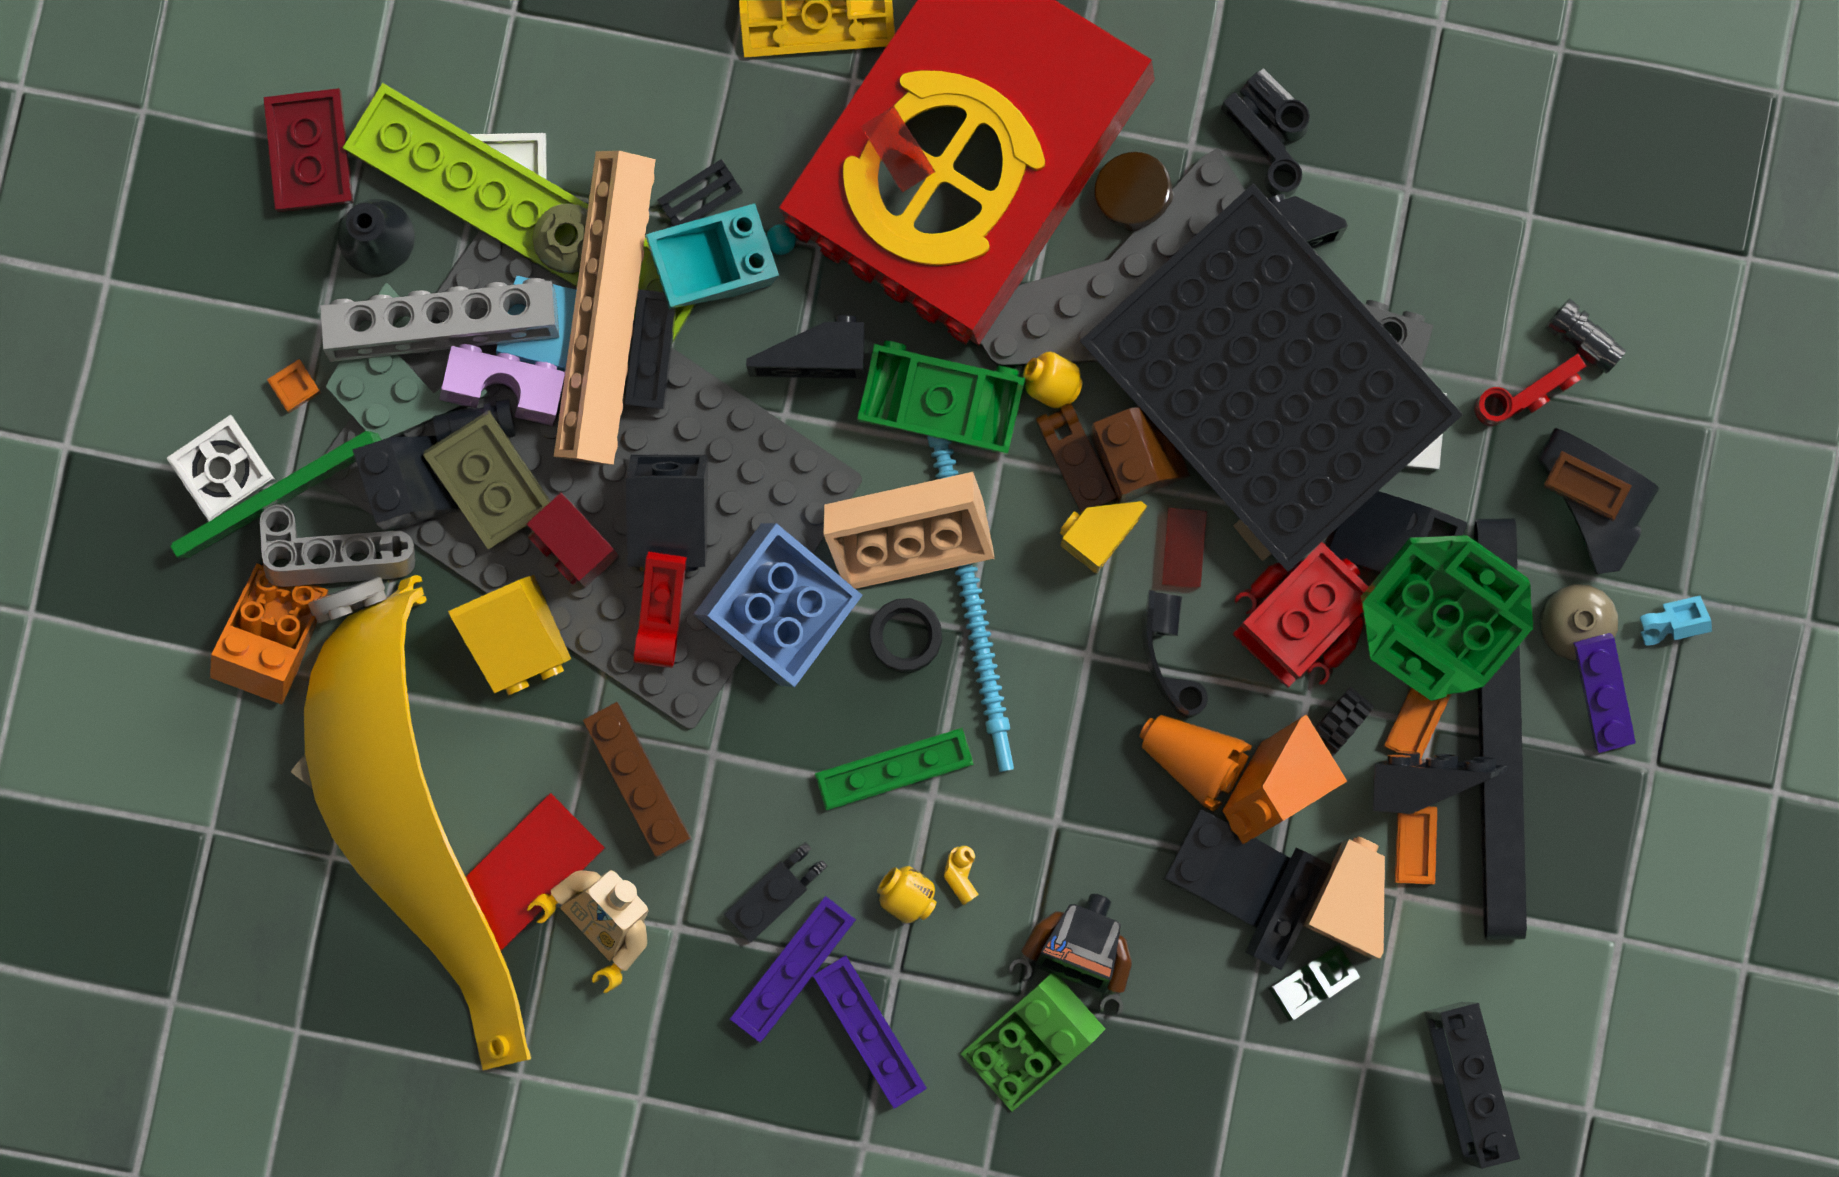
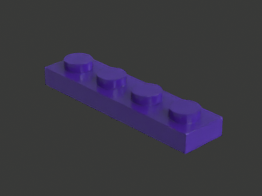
[730,896,856,1043]
[813,955,927,1109]

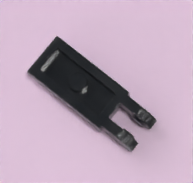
[724,842,828,943]

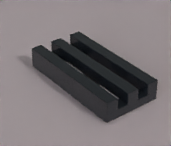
[657,159,743,226]

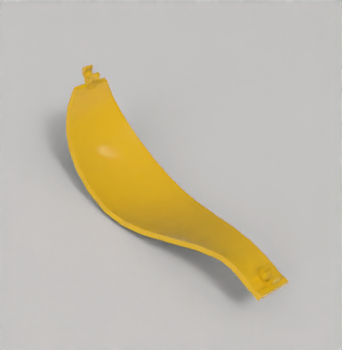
[304,575,531,1070]

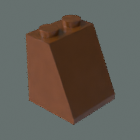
[1090,407,1190,504]

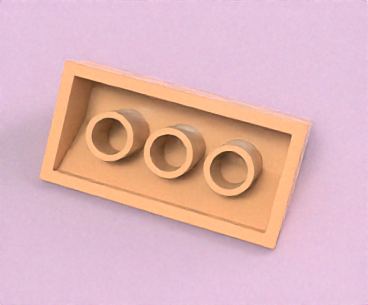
[824,472,994,589]

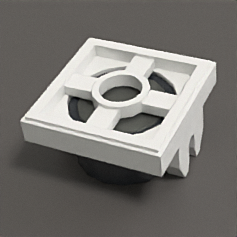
[167,415,275,521]

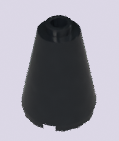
[338,199,415,275]

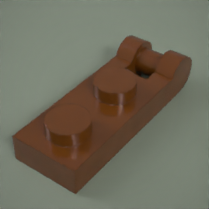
[1035,404,1117,514]

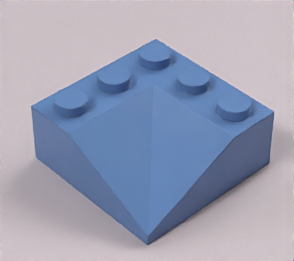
[693,523,863,687]

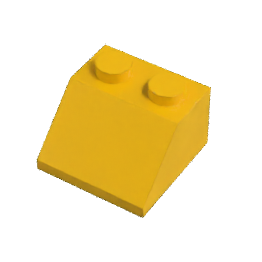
[1060,501,1147,574]

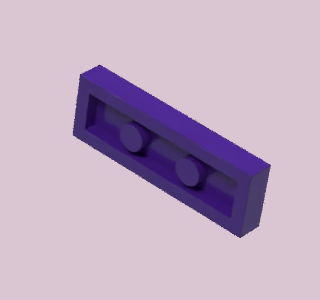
[1573,633,1636,753]

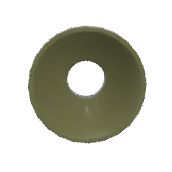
[533,203,588,274]

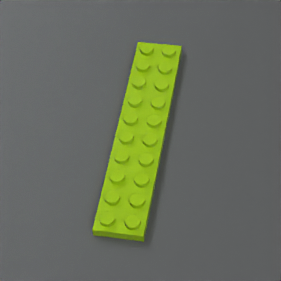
[343,83,696,344]

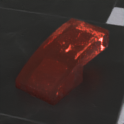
[861,106,935,192]

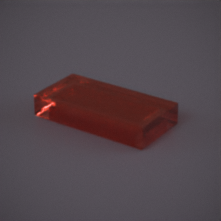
[1162,508,1207,589]

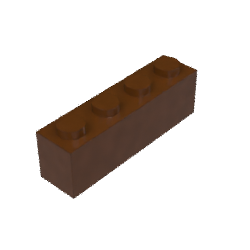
[583,702,693,858]

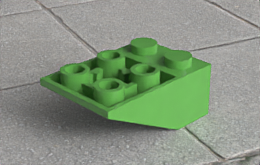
[961,973,1105,1112]

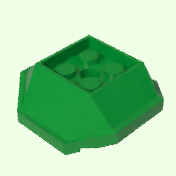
[1361,535,1533,701]

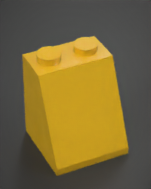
[448,575,571,695]

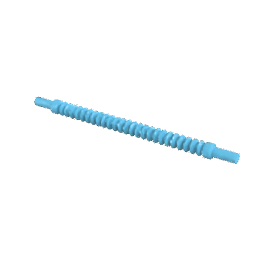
[927,436,1014,772]

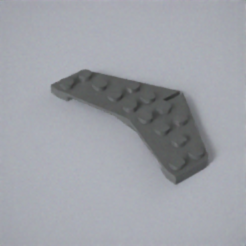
[980,148,1245,367]

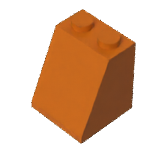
[1223,715,1347,844]

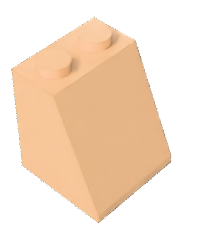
[1303,836,1385,959]

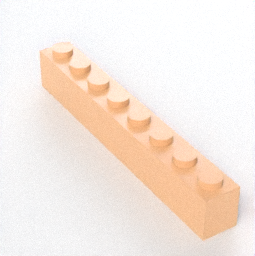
[554,151,656,465]

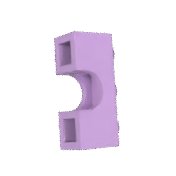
[439,344,565,426]

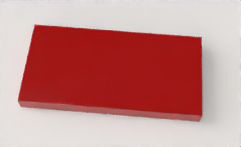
[466,793,606,952]

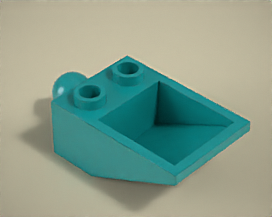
[645,203,796,309]

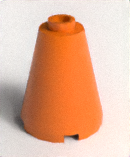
[1139,715,1252,811]

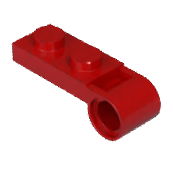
[1474,354,1586,426]
[634,552,687,668]

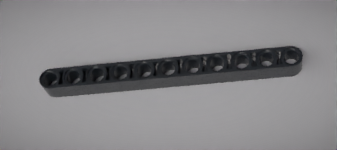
[1474,518,1527,940]

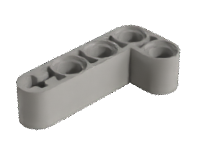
[260,504,416,587]

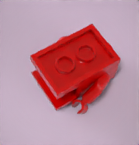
[1232,542,1368,688]

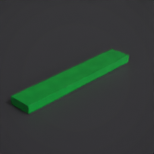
[171,431,382,559]

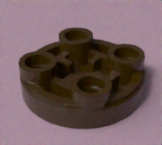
[1095,152,1174,231]

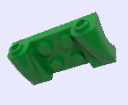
[857,340,1025,455]

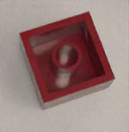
[527,492,619,588]

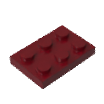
[263,88,353,212]

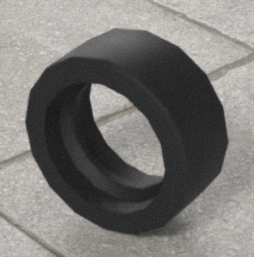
[869,598,942,673]

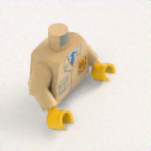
[527,870,649,993]

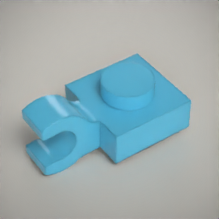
[1640,596,1712,645]

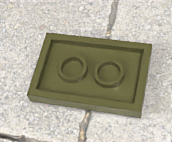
[423,410,551,549]

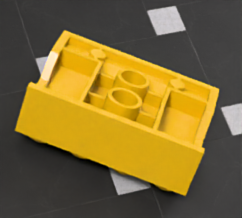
[739,0,895,57]

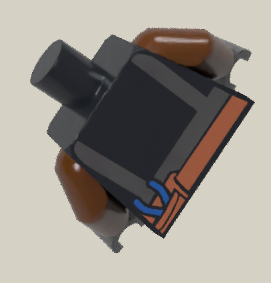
[1009,894,1132,1016]

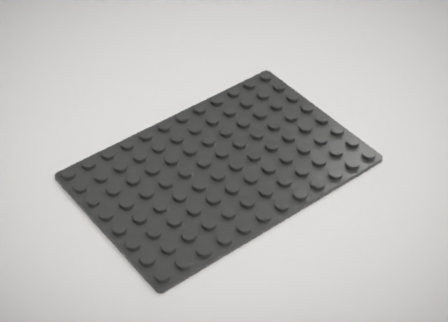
[322,231,862,729]

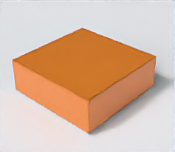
[267,359,321,413]

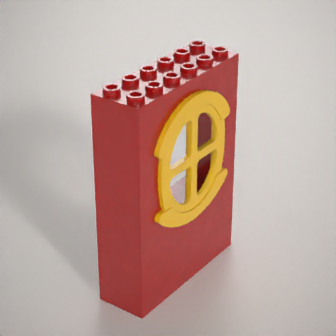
[779,0,1155,346]

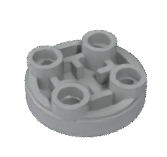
[308,577,387,623]

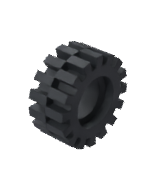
[1315,687,1375,757]

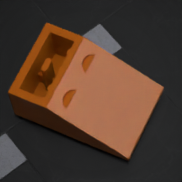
[210,563,328,704]

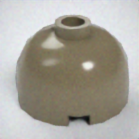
[1540,584,1618,661]

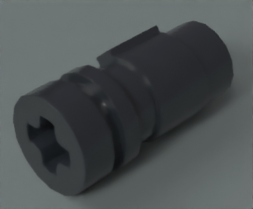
[1545,298,1626,374]
[433,399,516,443]

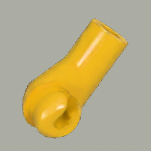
[944,846,979,905]

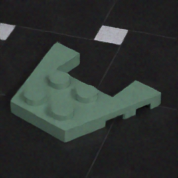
[326,283,489,440]

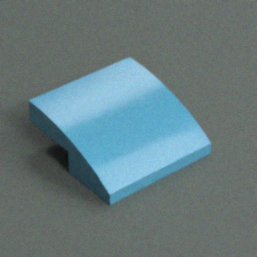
[496,276,577,372]

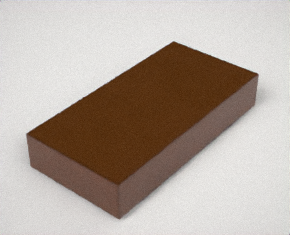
[1544,451,1632,522]

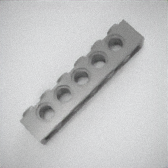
[320,278,560,362]

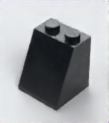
[352,436,461,531]
[626,455,708,572]

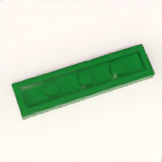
[815,728,974,811]

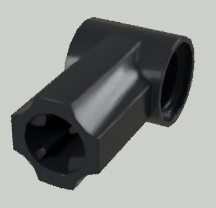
[1240,68,1310,142]

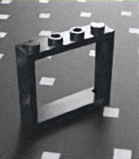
[1424,1002,1520,1169]

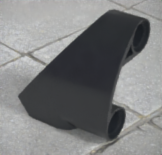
[1537,428,1659,574]
[1142,590,1208,717]

